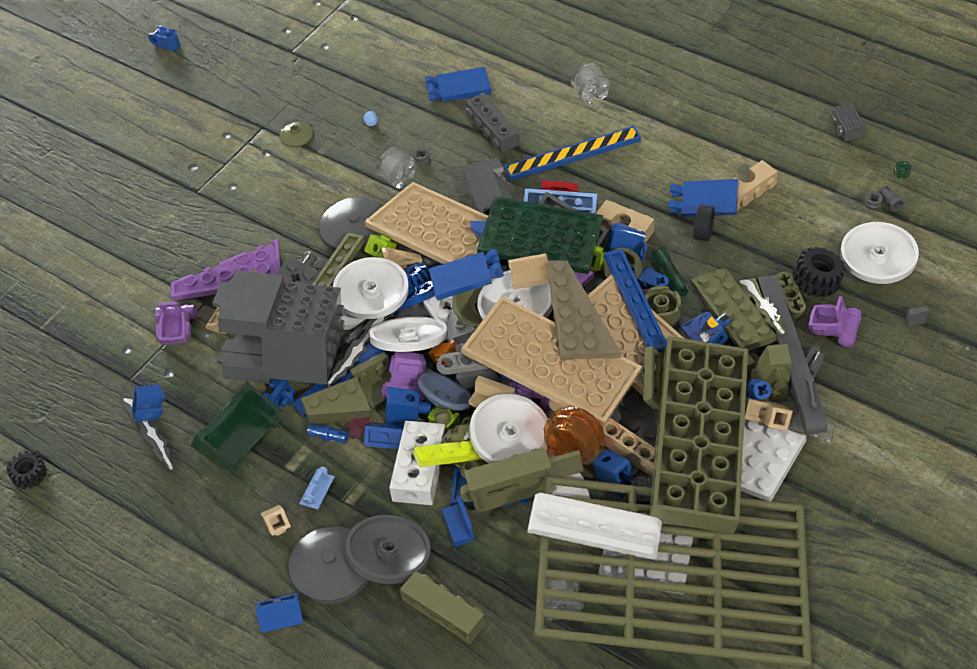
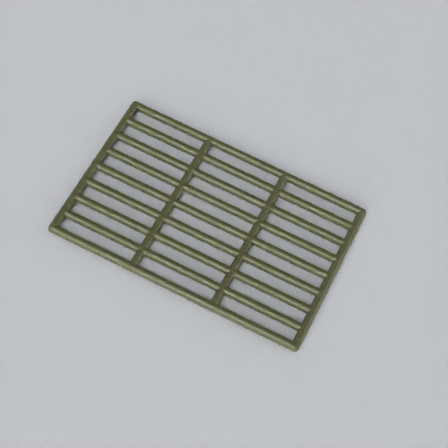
[534,476,812,667]

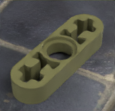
[777,272,806,319]

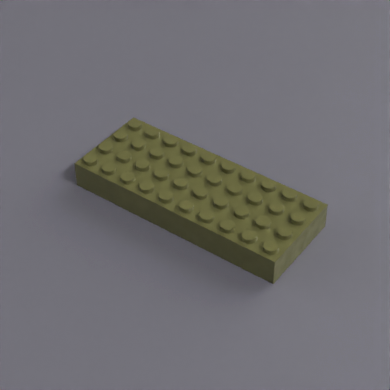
[649,336,748,534]

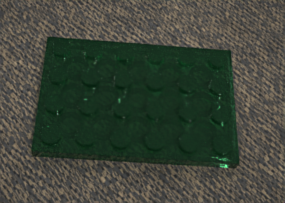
[477,196,603,274]

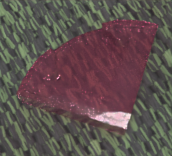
[350,417,371,439]

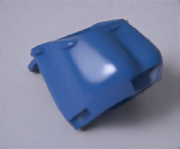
[606,223,647,263]

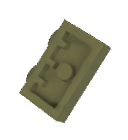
[350,352,391,409]

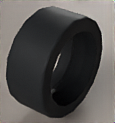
[693,205,715,241]

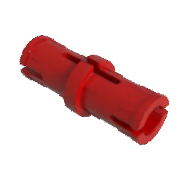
[541,180,578,192]

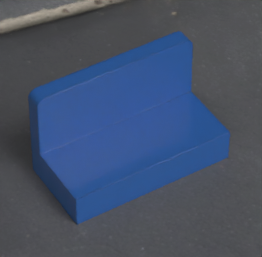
[364,422,404,449]
[442,495,475,547]
[255,593,303,633]

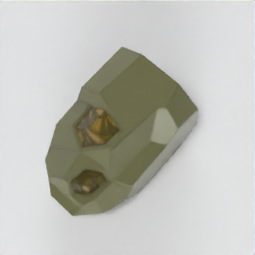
[441,423,471,444]

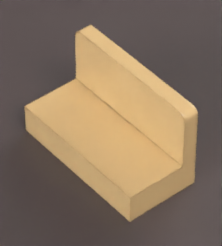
[508,254,549,290]
[468,376,515,408]

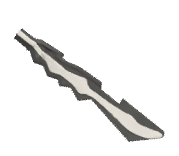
[327,316,387,387]
[122,398,174,470]

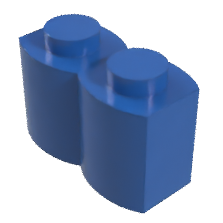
[132,385,165,423]

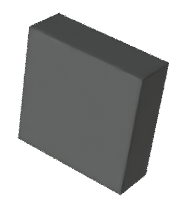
[905,306,929,327]

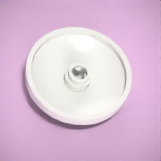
[840,222,919,284]
[333,257,409,319]
[478,270,553,320]
[370,317,448,352]
[469,394,551,463]

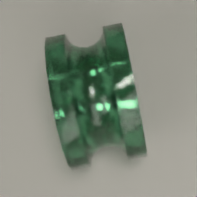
[894,161,911,179]

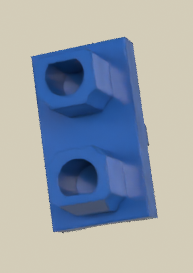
[260,379,295,414]

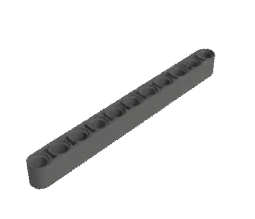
[756,275,828,435]

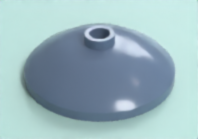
[418,372,473,411]

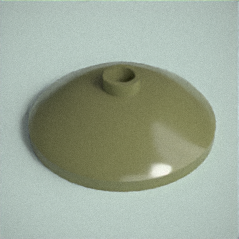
[452,286,484,329]

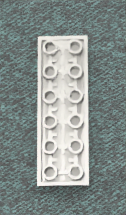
[527,493,662,560]

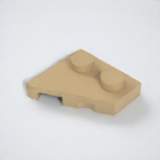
[382,247,422,271]

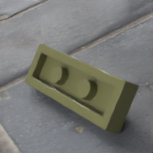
[643,346,662,409]

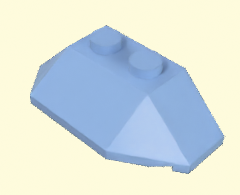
[524,188,598,230]

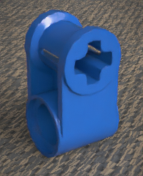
[148,25,181,51]
[637,267,669,293]

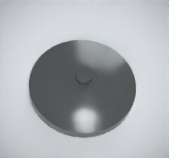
[320,197,384,255]
[345,515,430,584]
[289,526,369,604]

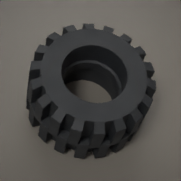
[792,247,846,297]

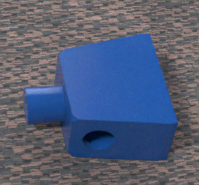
[386,387,431,424]
[589,450,633,499]

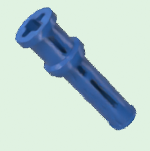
[746,379,771,399]

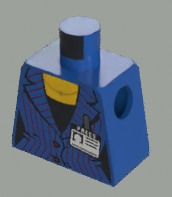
[681,312,731,345]

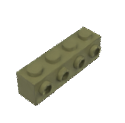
[400,571,486,644]

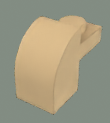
[744,398,793,431]

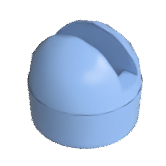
[363,111,378,126]

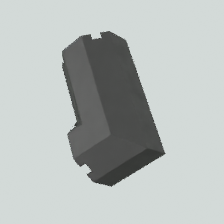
[462,157,516,225]

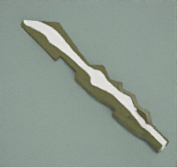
[738,278,786,334]

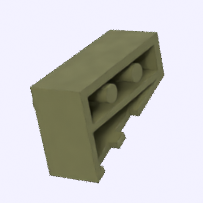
[746,344,792,401]
[301,377,372,424]

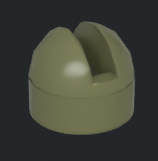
[434,408,451,426]

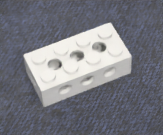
[389,421,446,505]

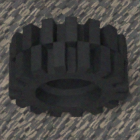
[7,451,47,489]

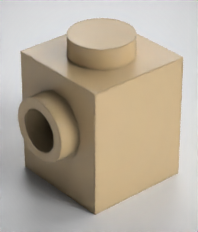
[260,505,291,536]

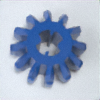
[405,262,431,288]

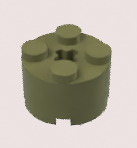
[645,286,681,328]

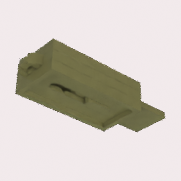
[460,447,584,513]

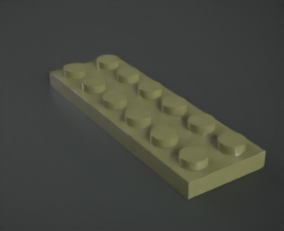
[691,268,777,351]

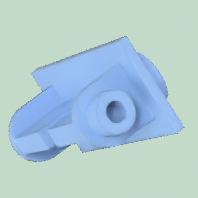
[299,467,335,510]

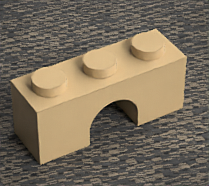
[734,160,778,210]
[595,200,654,242]

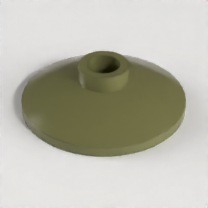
[279,122,313,147]

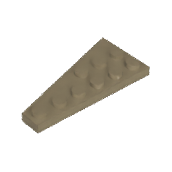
[547,261,621,359]

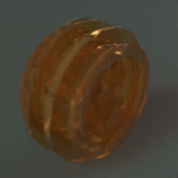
[543,407,605,465]

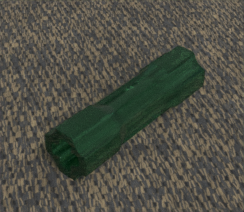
[651,247,689,297]

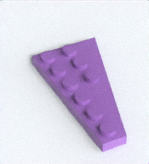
[171,238,281,301]

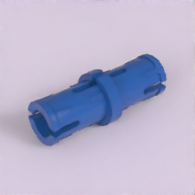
[307,423,349,444]

